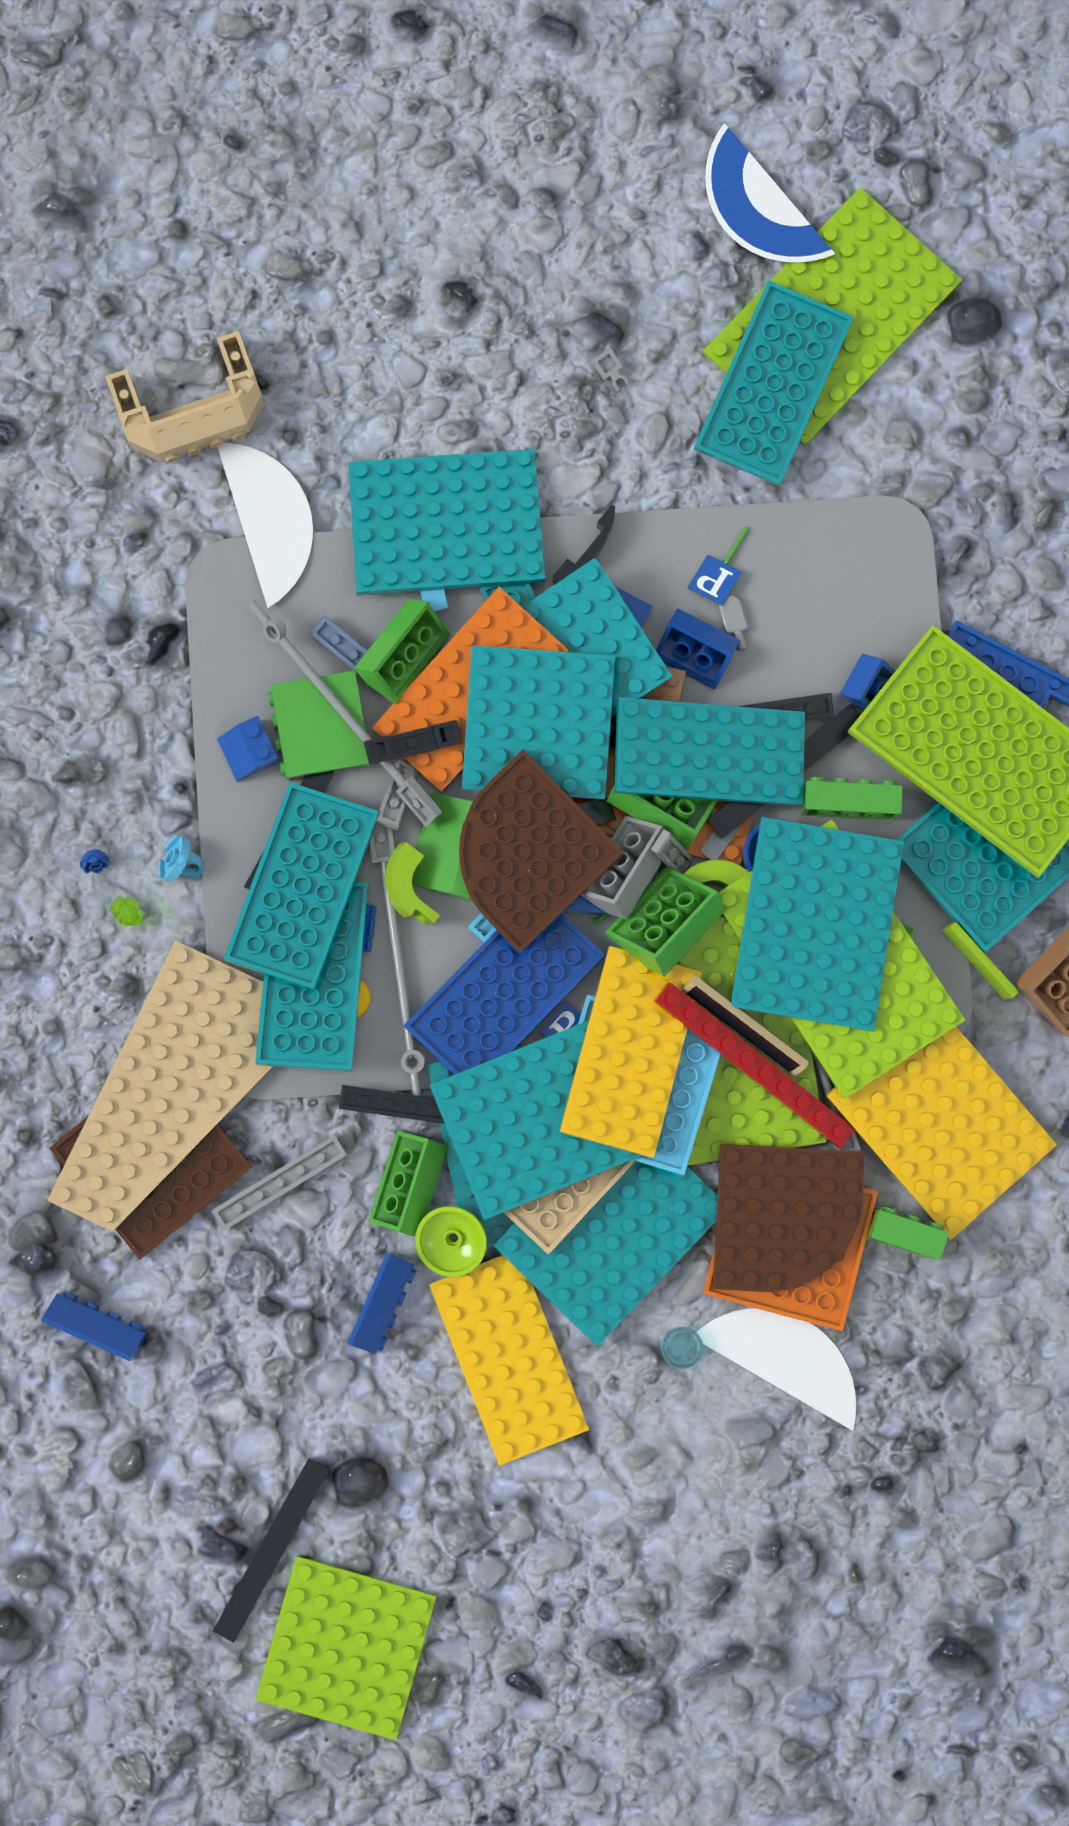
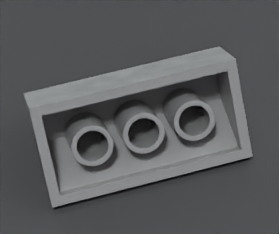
[580,816,665,920]

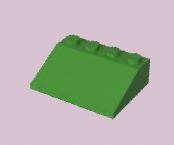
[606,785,717,850]
[412,793,474,903]
[605,866,726,977]

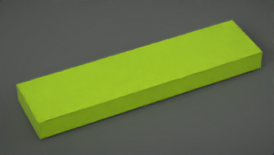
[941,922,1018,1000]

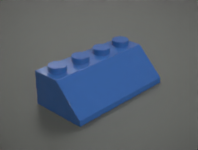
[347,1253,416,1354]
[41,1291,148,1361]

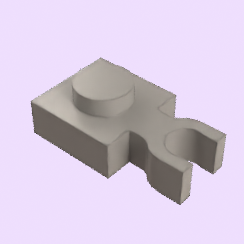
[590,348,629,392]

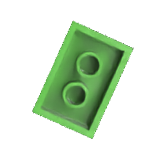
[867,1207,949,1260]

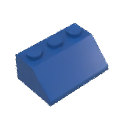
[656,608,741,689]

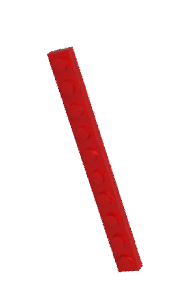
[653,982,855,1149]

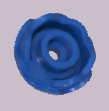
[80,849,110,873]

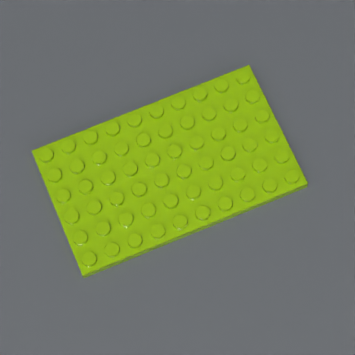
[703,187,962,447]
[848,625,1069,878]
[718,819,965,1099]
[676,917,826,1166]

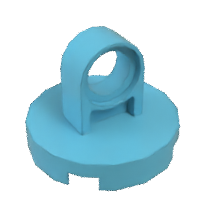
[157,835,203,882]

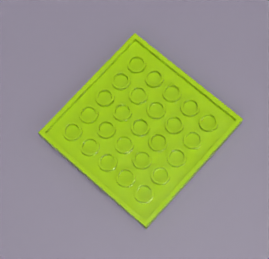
[255,1555,437,1740]

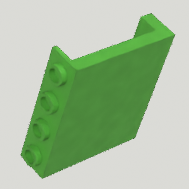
[268,670,372,781]

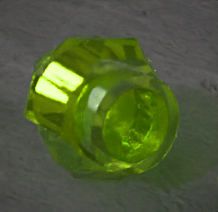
[109,895,143,926]

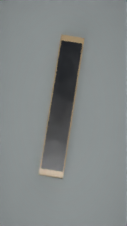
[681,976,809,1076]

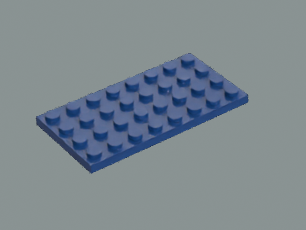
[403,913,605,1075]

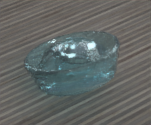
[661,1326,704,1369]

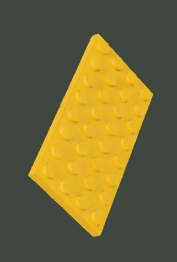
[559,946,702,1158]
[429,1255,589,1466]

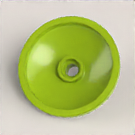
[415,1205,487,1277]

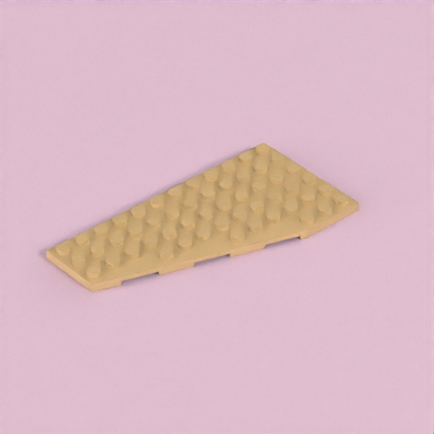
[47,940,274,1232]

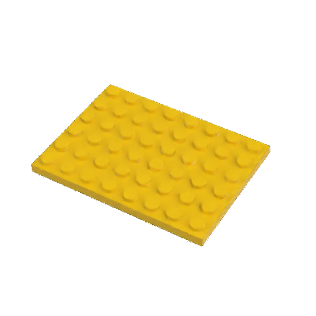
[825,1027,1057,1240]

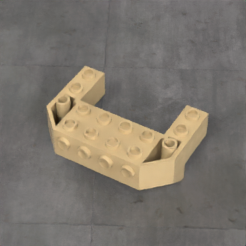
[105,331,264,463]

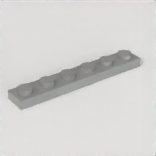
[211,1135,347,1231]

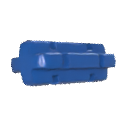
[363,905,377,952]

